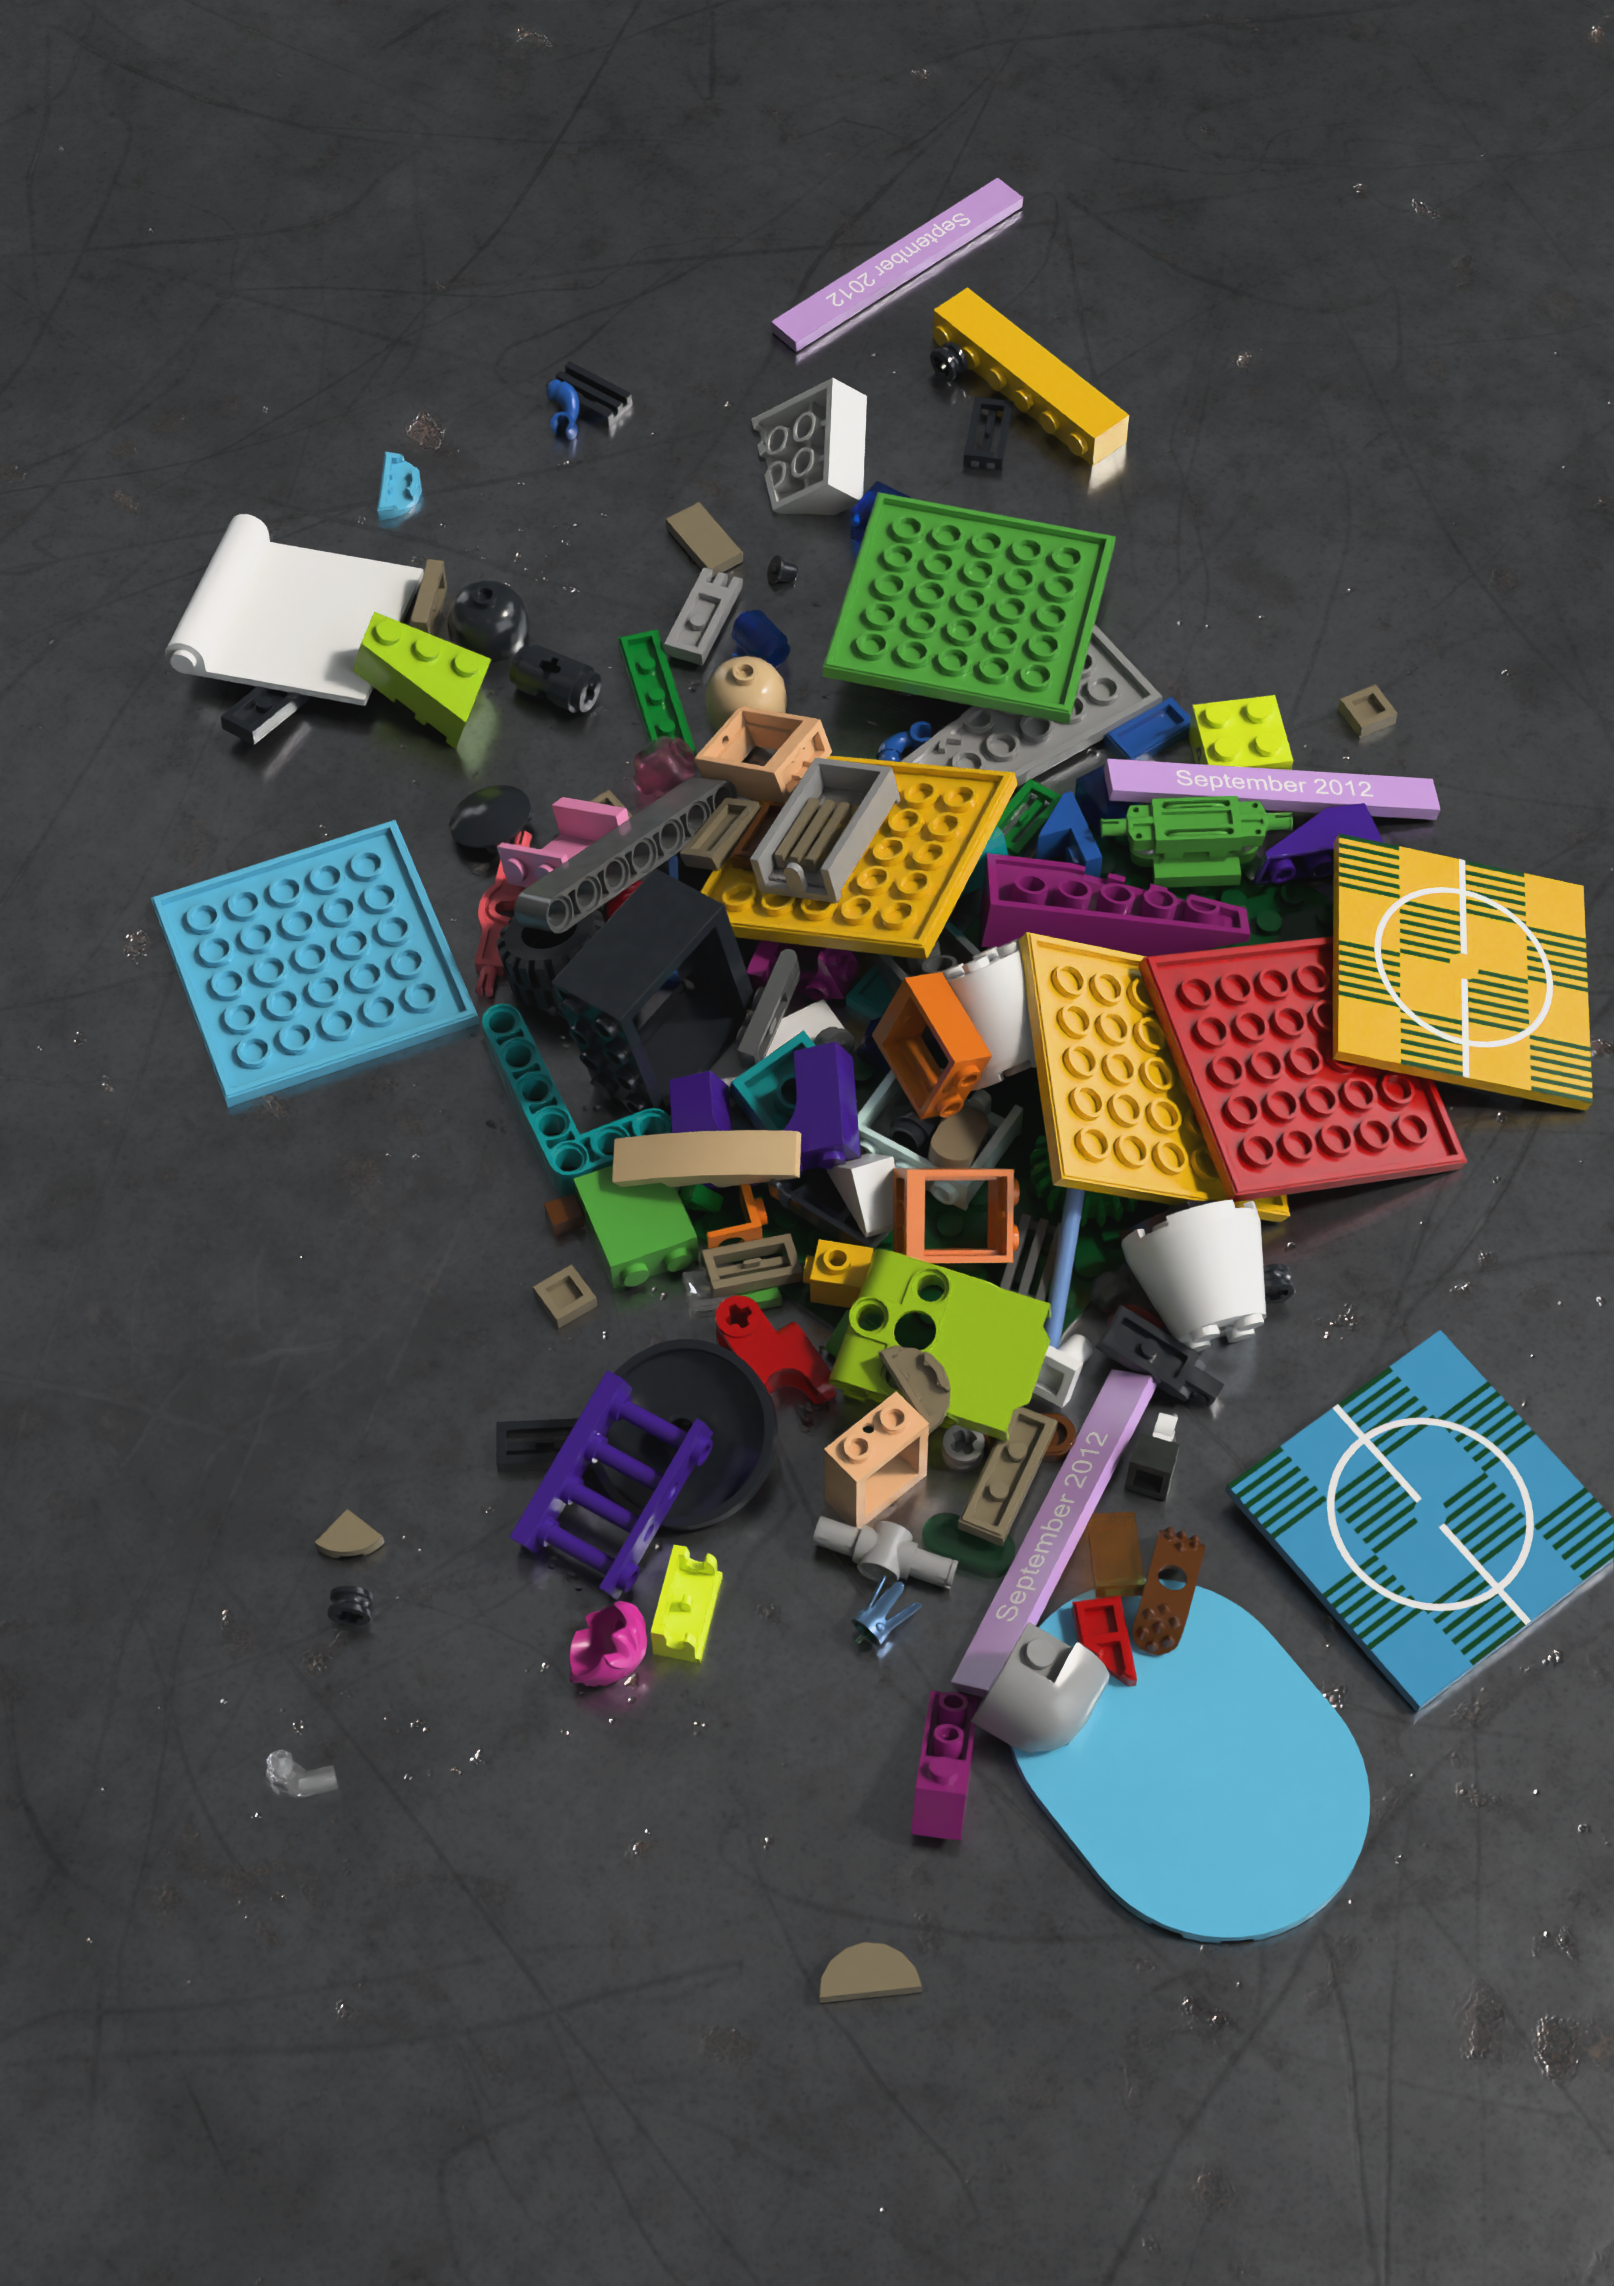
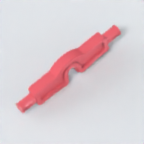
[475,830,532,998]

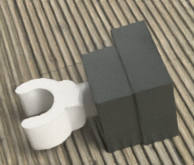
[1124,1412,1180,1501]

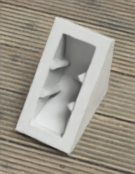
[827,1153,896,1238]

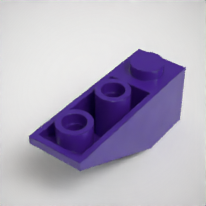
[1253,803,1384,884]

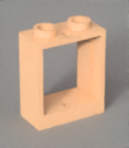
[694,707,832,803]
[824,1391,929,1529]

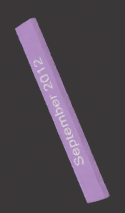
[771,178,1023,352]
[1104,759,1441,820]
[951,1369,1157,1697]

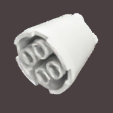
[942,938,1036,1091]
[1121,1199,1266,1352]

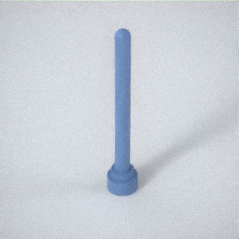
[1044,1188,1085,1349]

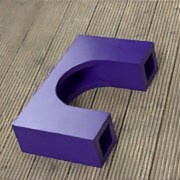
[669,1041,861,1193]

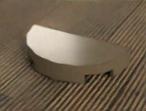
[878,1345,951,1434]
[819,1942,922,2003]

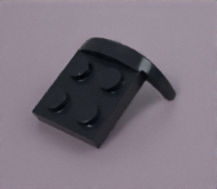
[769,1167,892,1249]

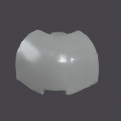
[971,1622,1110,1754]

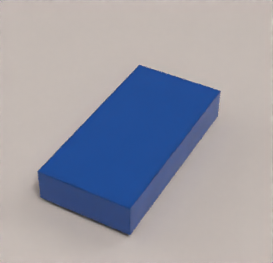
[1104,697,1191,761]

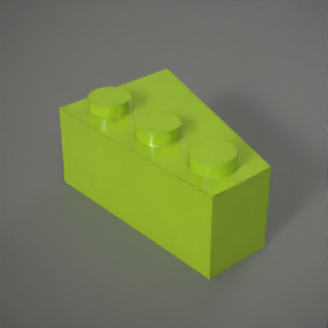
[352,612,491,749]

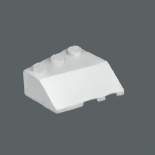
[751,378,867,515]

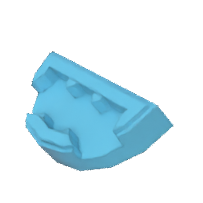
[377,451,422,520]

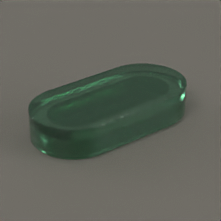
[922,1512,1016,1579]

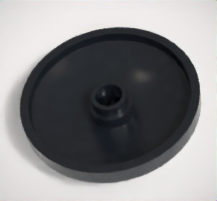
[592,1339,778,1530]

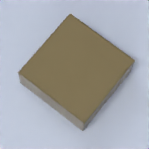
[1338,684,1397,738]
[533,1264,597,1329]

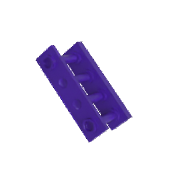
[510,1370,713,1600]

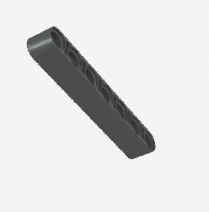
[514,776,738,934]

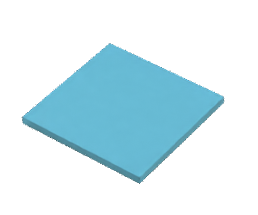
[151,820,479,1107]

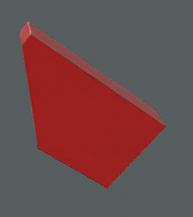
[1071,1596,1137,1687]

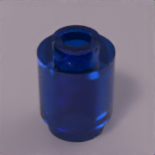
[731,610,791,668]

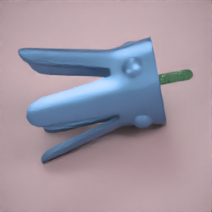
[851,1574,922,1646]

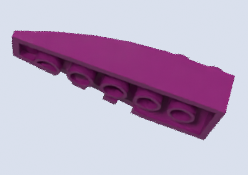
[979,853,1251,956]

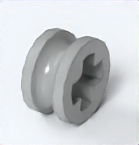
[942,1425,985,1471]

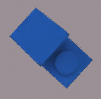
[1036,791,1102,878]

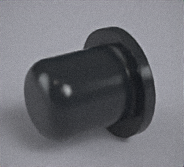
[767,555,798,584]

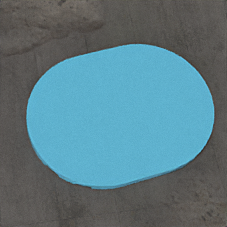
[1010,1579,1370,1943]

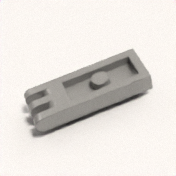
[664,568,743,666]

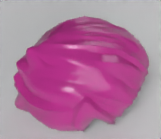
[569,1601,647,1687]

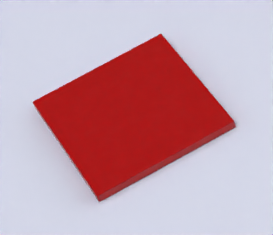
[1138,936,1467,1202]

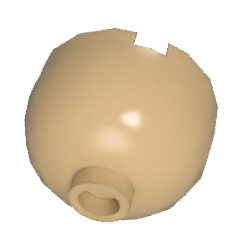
[705,656,787,731]

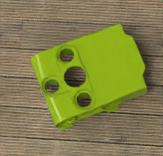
[828,1249,1052,1442]

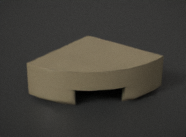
[315,1509,384,1558]

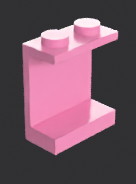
[497,797,629,888]

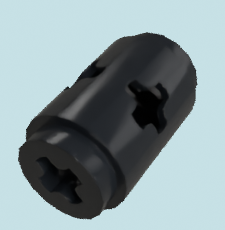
[509,644,601,713]

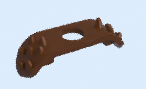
[1132,1527,1205,1655]

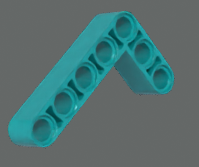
[482,1003,672,1198]

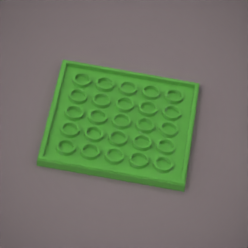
[822,492,1116,724]

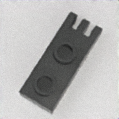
[735,949,801,1070]

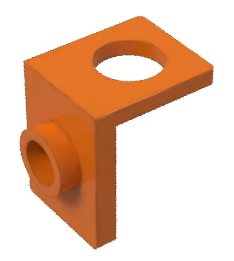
[706,1184,768,1249]

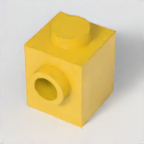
[803,1239,874,1308]

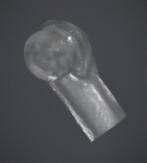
[266,1750,339,1799]

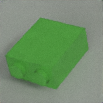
[573,1165,699,1290]

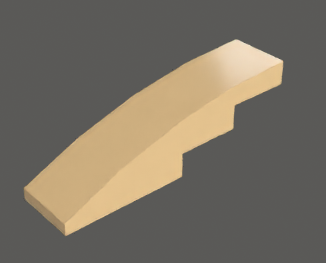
[612,1130,801,1188]

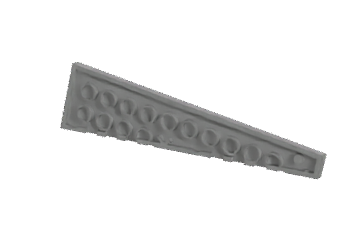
[901,625,1162,787]

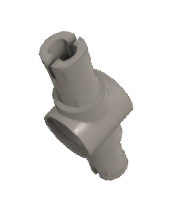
[812,1515,959,1590]

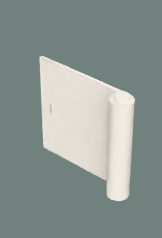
[165,514,424,706]

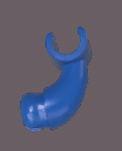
[546,379,579,440]
[876,721,932,762]

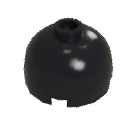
[447,580,530,663]

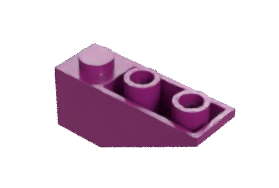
[911,1690,979,1841]

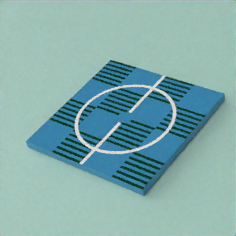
[1225,1330,1614,1712]

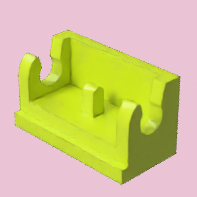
[650,1545,723,1663]

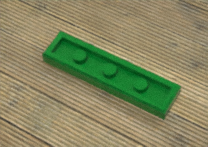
[618,629,697,772]

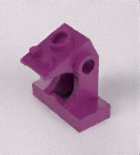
[747,940,859,1001]

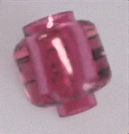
[633,736,696,798]

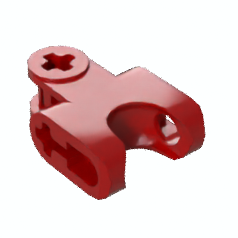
[715,1295,837,1405]

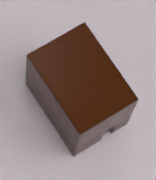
[544,1193,584,1236]

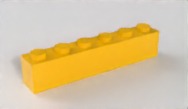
[933,287,1129,466]

